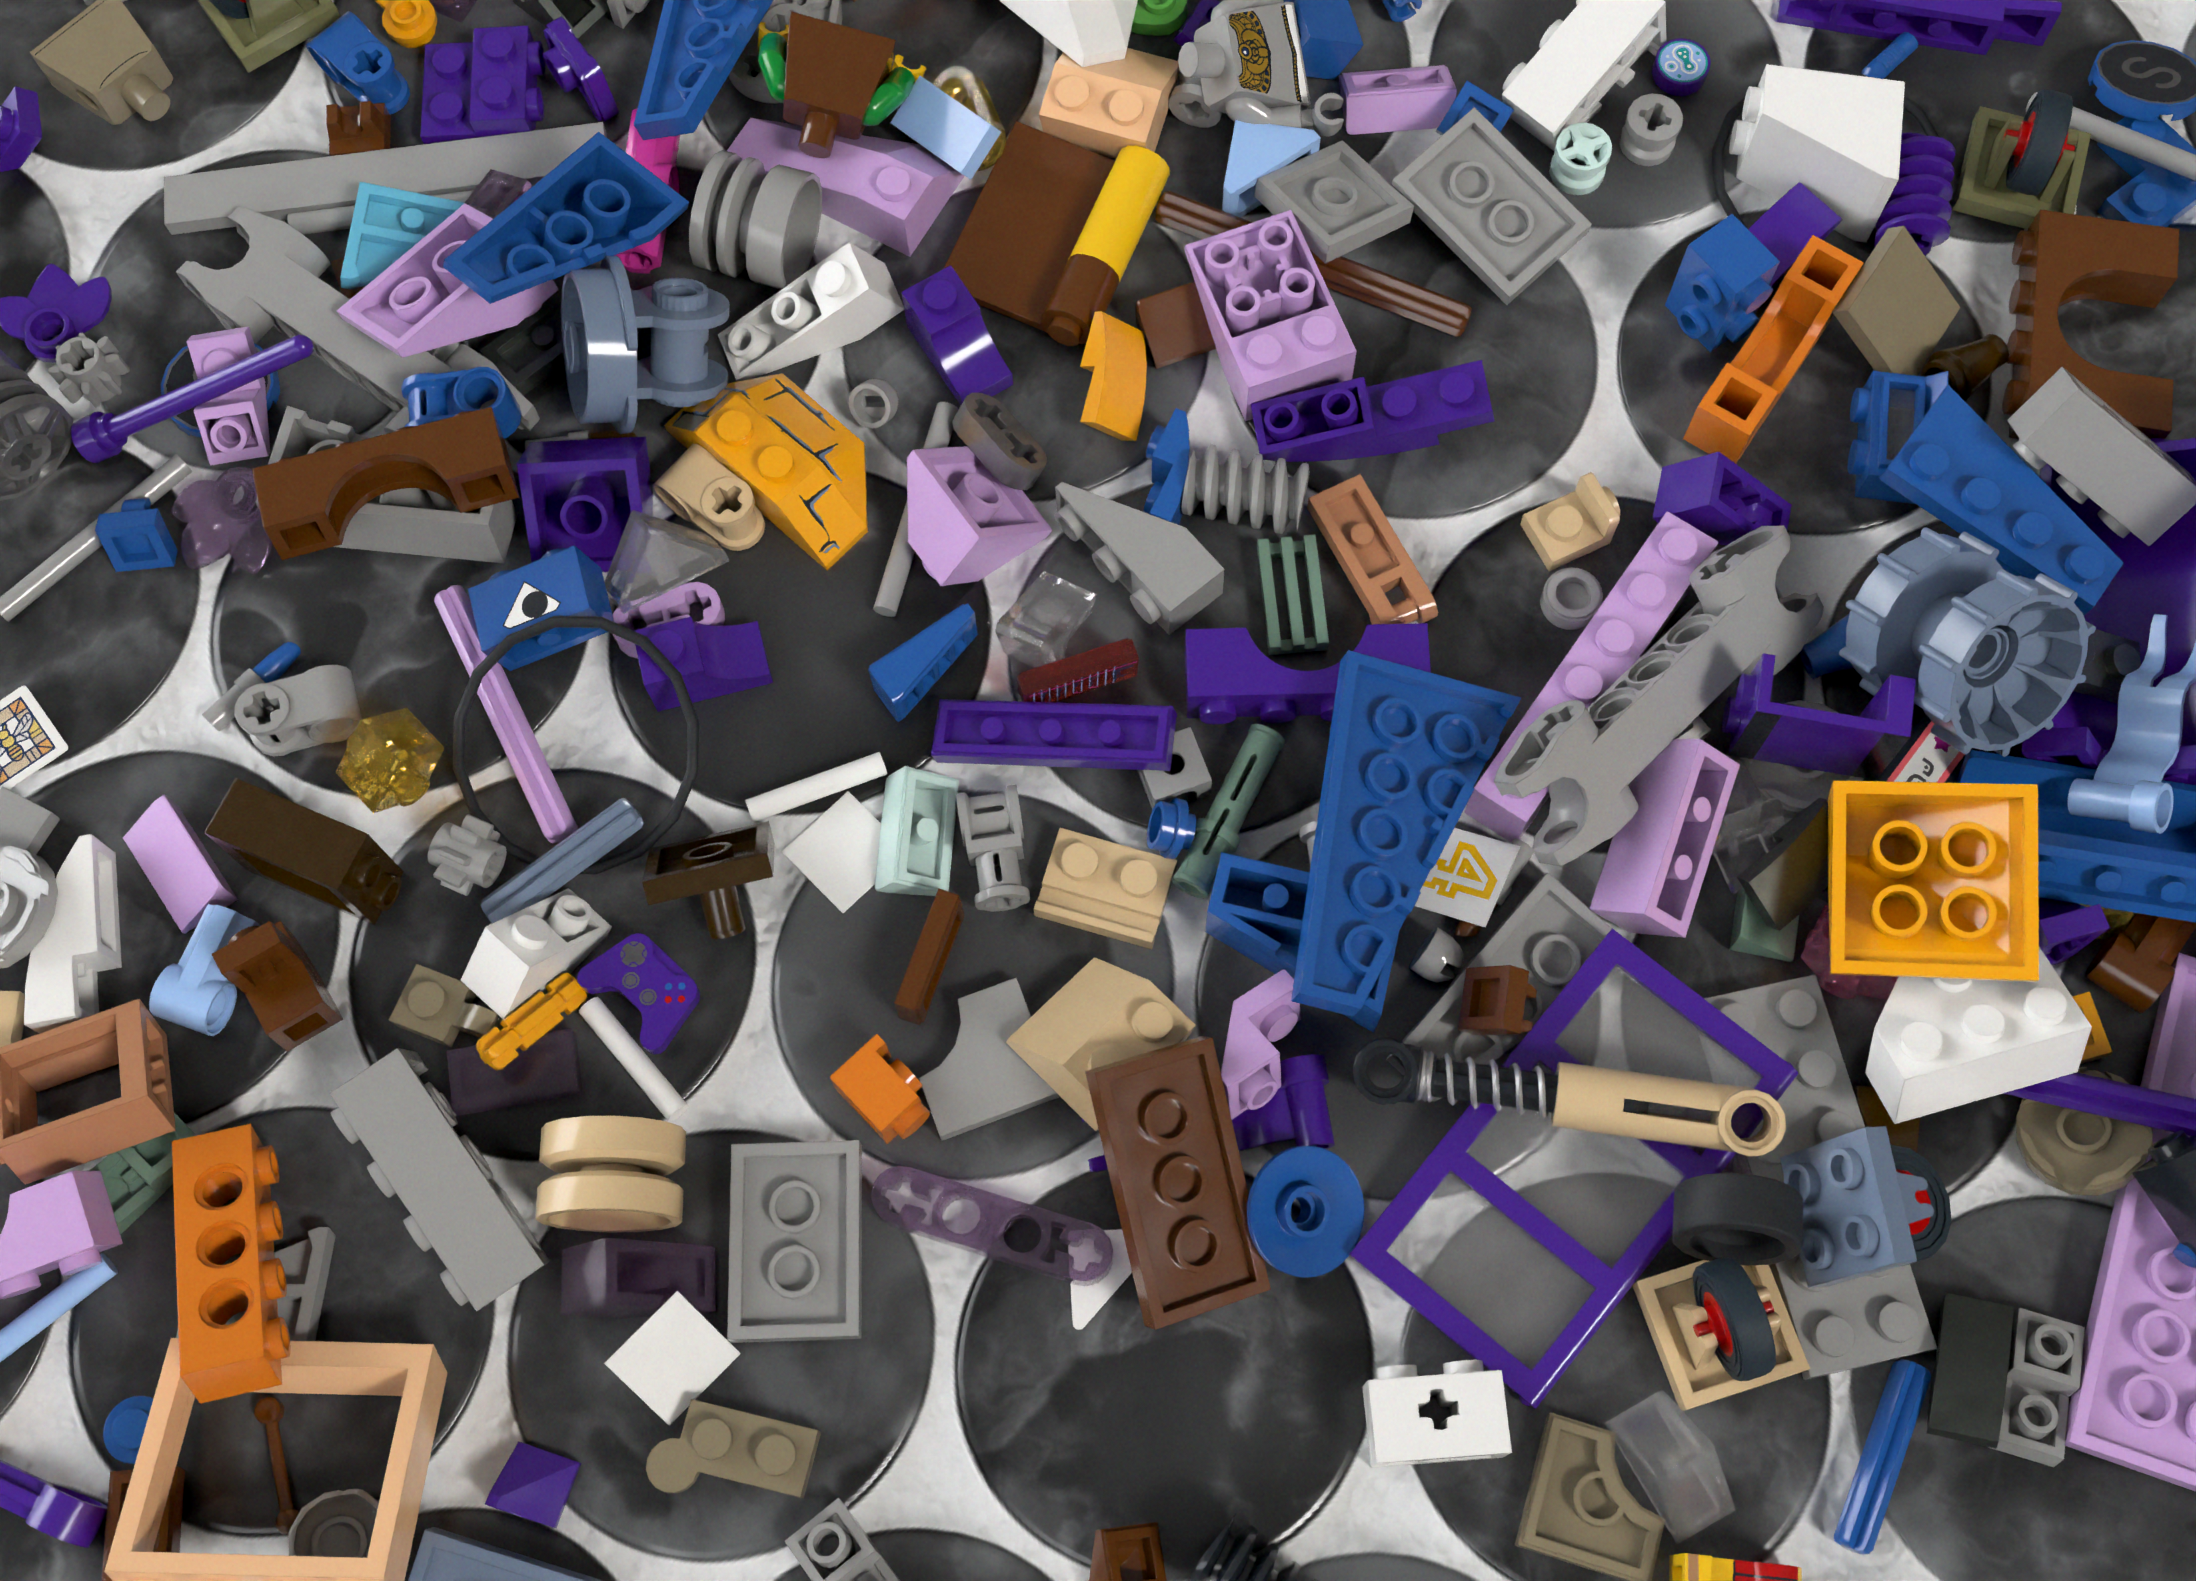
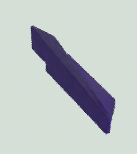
[1777,0,2062,55]

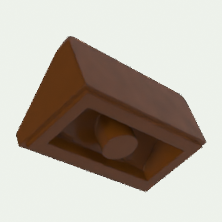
[1135,281,1216,369]

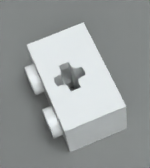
[1362,1360,1512,1468]

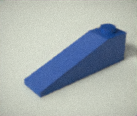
[443,132,689,304]

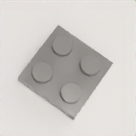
[1254,140,1414,263]

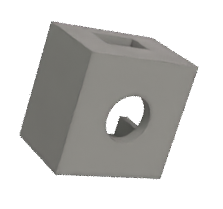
[1137,727,1212,810]

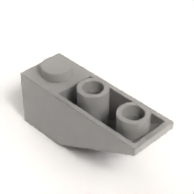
[1055,482,1225,635]

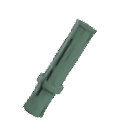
[1172,724,1285,899]

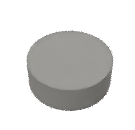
[1540,567,1603,630]

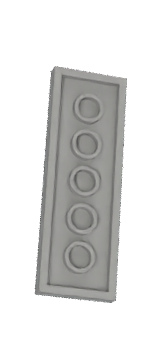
[1697,974,1937,1380]

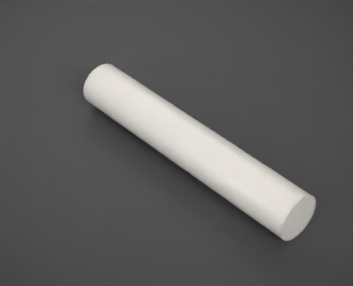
[745,752,888,822]
[579,997,689,1122]

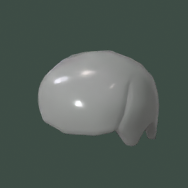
[288,1489,379,1558]

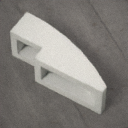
[24,834,122,1033]

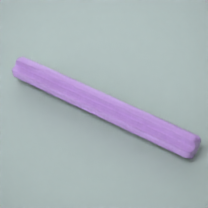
[434,585,578,843]

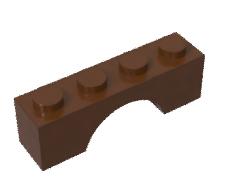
[252,407,519,560]

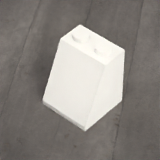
[1729,64,1905,242]

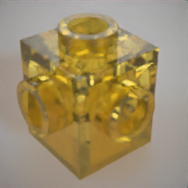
[335,707,444,813]

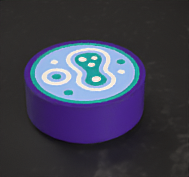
[1652,38,1711,96]

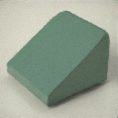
[1729,886,1799,962]

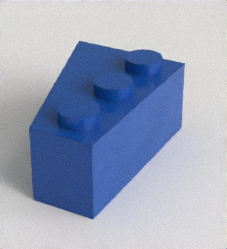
[1205,852,1400,1033]

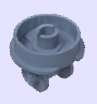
[561,256,730,434]

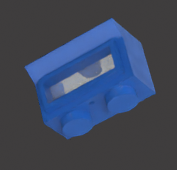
[1847,371,1948,504]

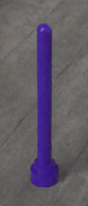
[71,335,314,463]

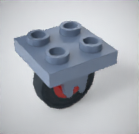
[1780,1126,1951,1288]

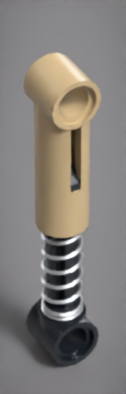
[1353,1037,1786,1156]

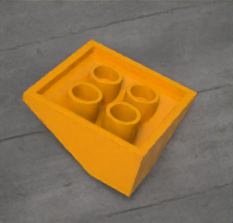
[1828,780,2039,982]

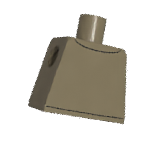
[30,0,173,125]

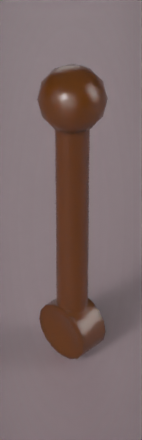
[254,1397,299,1535]

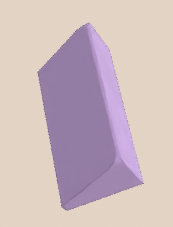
[1339,65,1457,135]
[123,794,238,934]

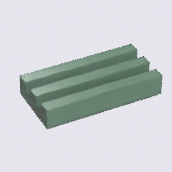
[1256,534,1329,655]

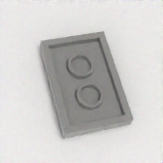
[1391,107,1592,305]
[727,1140,862,1343]

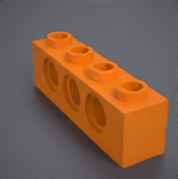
[172,1124,291,1404]

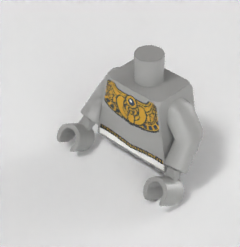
[1178,0,1344,137]

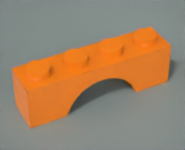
[1683,235,1864,464]

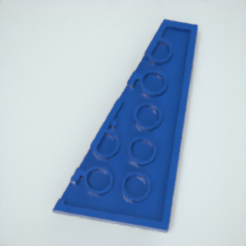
[634,0,773,140]
[1291,650,1521,1017]

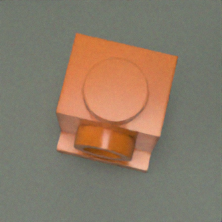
[830,1034,930,1144]

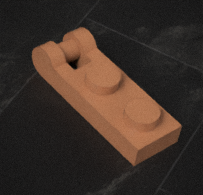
[1307,474,1438,625]

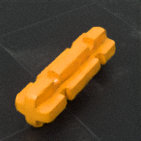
[476,973,587,1070]

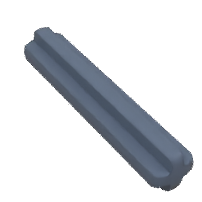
[480,798,644,923]

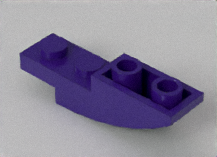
[1251,360,1495,462]

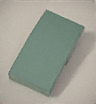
[90,1113,196,1234]

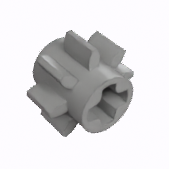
[48,332,130,408]
[428,814,507,896]

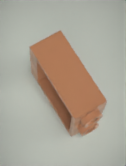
[0,999,176,1185]

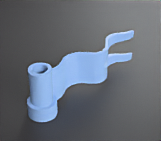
[2068,614,2196,834]

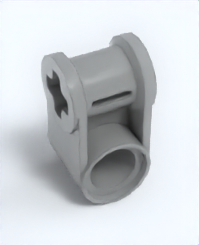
[234,665,363,757]

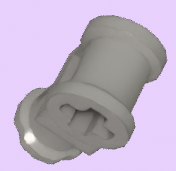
[956,785,1030,912]

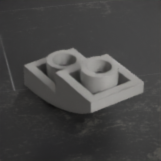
[1988,1308,2085,1467]
[785,1498,900,1581]

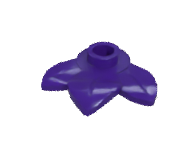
[0,263,112,363]

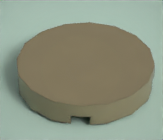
[2016,1067,2153,1196]

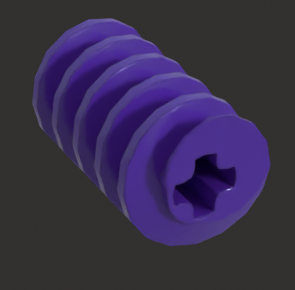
[1874,133,1956,256]

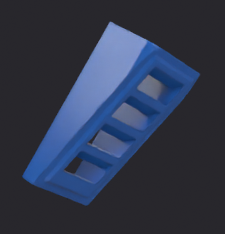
[868,603,978,722]

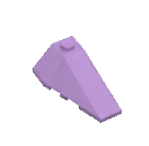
[727,118,964,257]

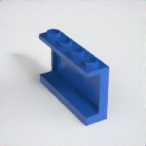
[1956,750,2196,923]

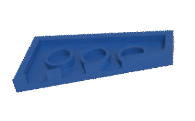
[1879,385,2123,616]

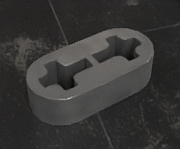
[952,393,1047,490]

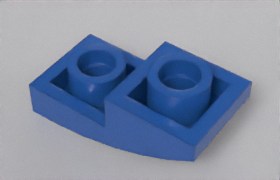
[1143,408,1190,525]

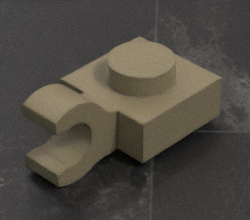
[389,964,503,1048]

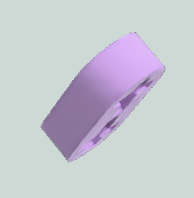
[613,582,725,659]

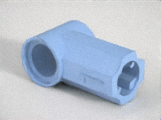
[149,904,261,1036]

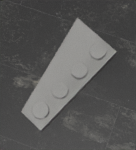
[1386,873,1619,1102]

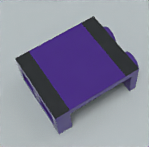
[1722,653,1916,780]

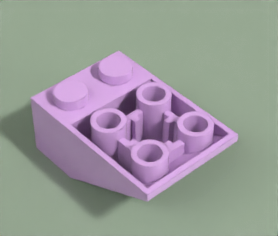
[1185,210,1357,421]

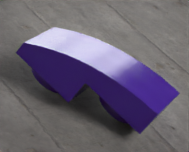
[1748,182,1842,289]

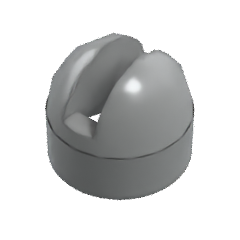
[848,378,899,428]
[1409,927,1464,983]

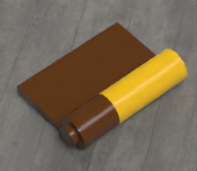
[943,121,1170,346]

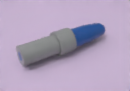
[202,642,301,731]

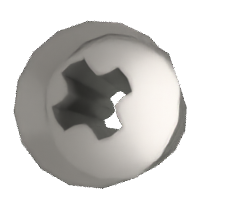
[1181,444,1310,534]

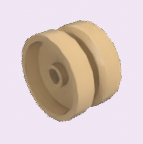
[535,1116,686,1232]

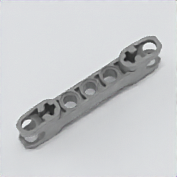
[176,206,540,434]
[1494,526,1824,866]

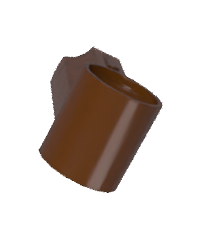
[2085,913,2196,1014]

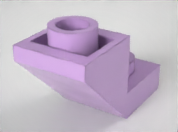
[186,326,270,466]
[1221,969,1301,1120]

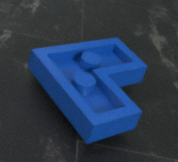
[2097,116,2196,227]

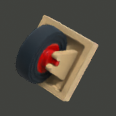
[1633,1257,1810,1412]

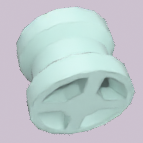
[1549,122,1612,195]

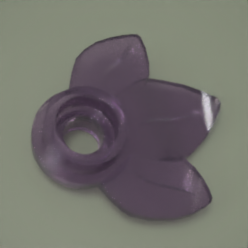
[171,467,273,575]

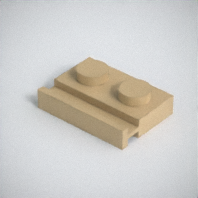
[1034,828,1177,949]

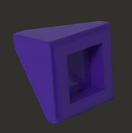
[485,1441,581,1528]

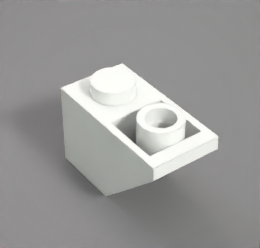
[461,888,612,1019]

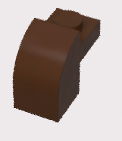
[212,921,343,1052]

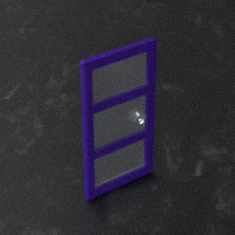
[1349,928,1799,1409]

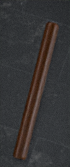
[1155,191,1472,337]

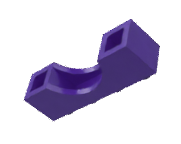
[1185,623,1431,724]

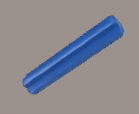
[1834,1359,1931,1555]

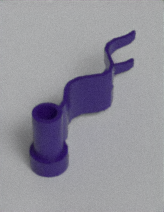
[1082,1054,1335,1172]

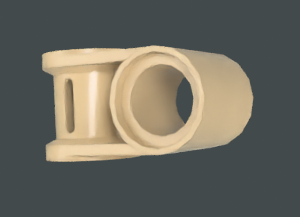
[652,444,765,551]

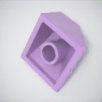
[907,446,1052,586]

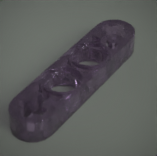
[871,1166,1114,1286]

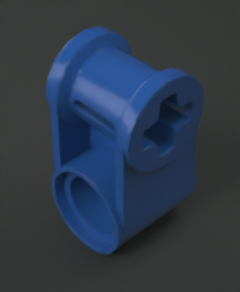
[306,11,410,115]
[401,367,522,439]

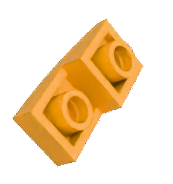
[1080,311,1147,441]

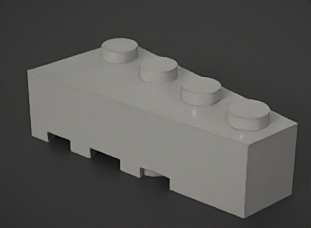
[255,406,518,563]
[329,1048,550,1311]

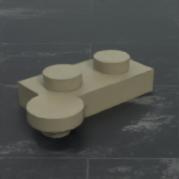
[646,1399,821,1499]

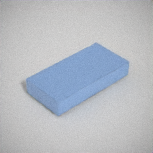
[890,76,1001,179]

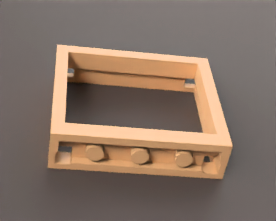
[104,1338,448,1581]

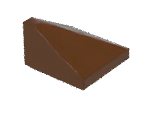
[1089,1522,1167,1581]

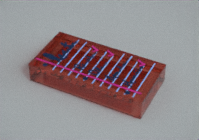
[1017,638,1139,703]

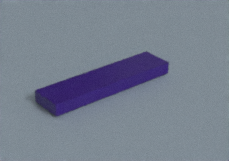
[931,699,1177,771]

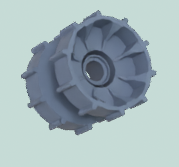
[1839,527,2096,757]

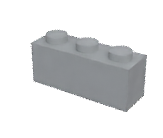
[2008,367,2196,546]

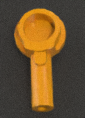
[374,0,437,48]

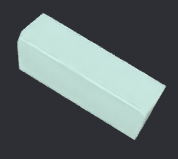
[875,766,959,896]

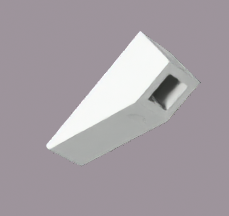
[718,242,904,381]

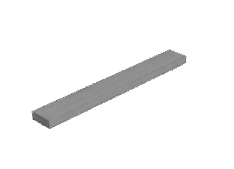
[164,122,607,235]

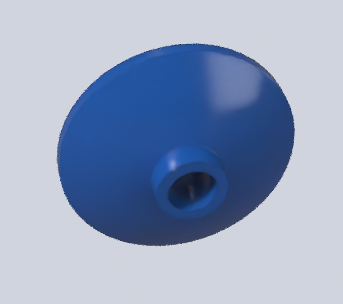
[1247,1146,1365,1278]

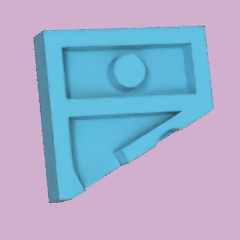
[340,182,474,289]

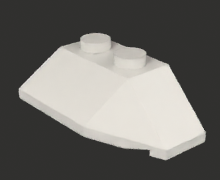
[999,0,1138,67]

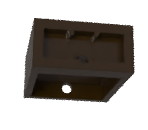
[204,778,404,925]

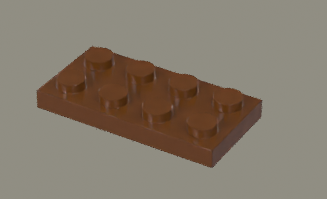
[1085,1036,1271,1330]

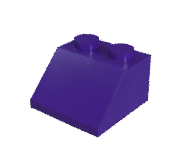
[517,436,653,572]

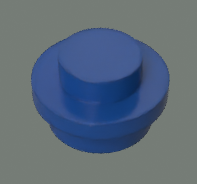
[1147,798,1196,859]
[103,1396,154,1464]

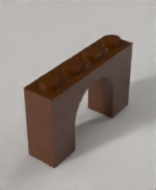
[2002,209,2179,439]

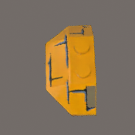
[664,373,868,571]

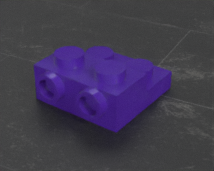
[420,26,546,144]

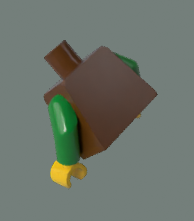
[757,11,926,158]

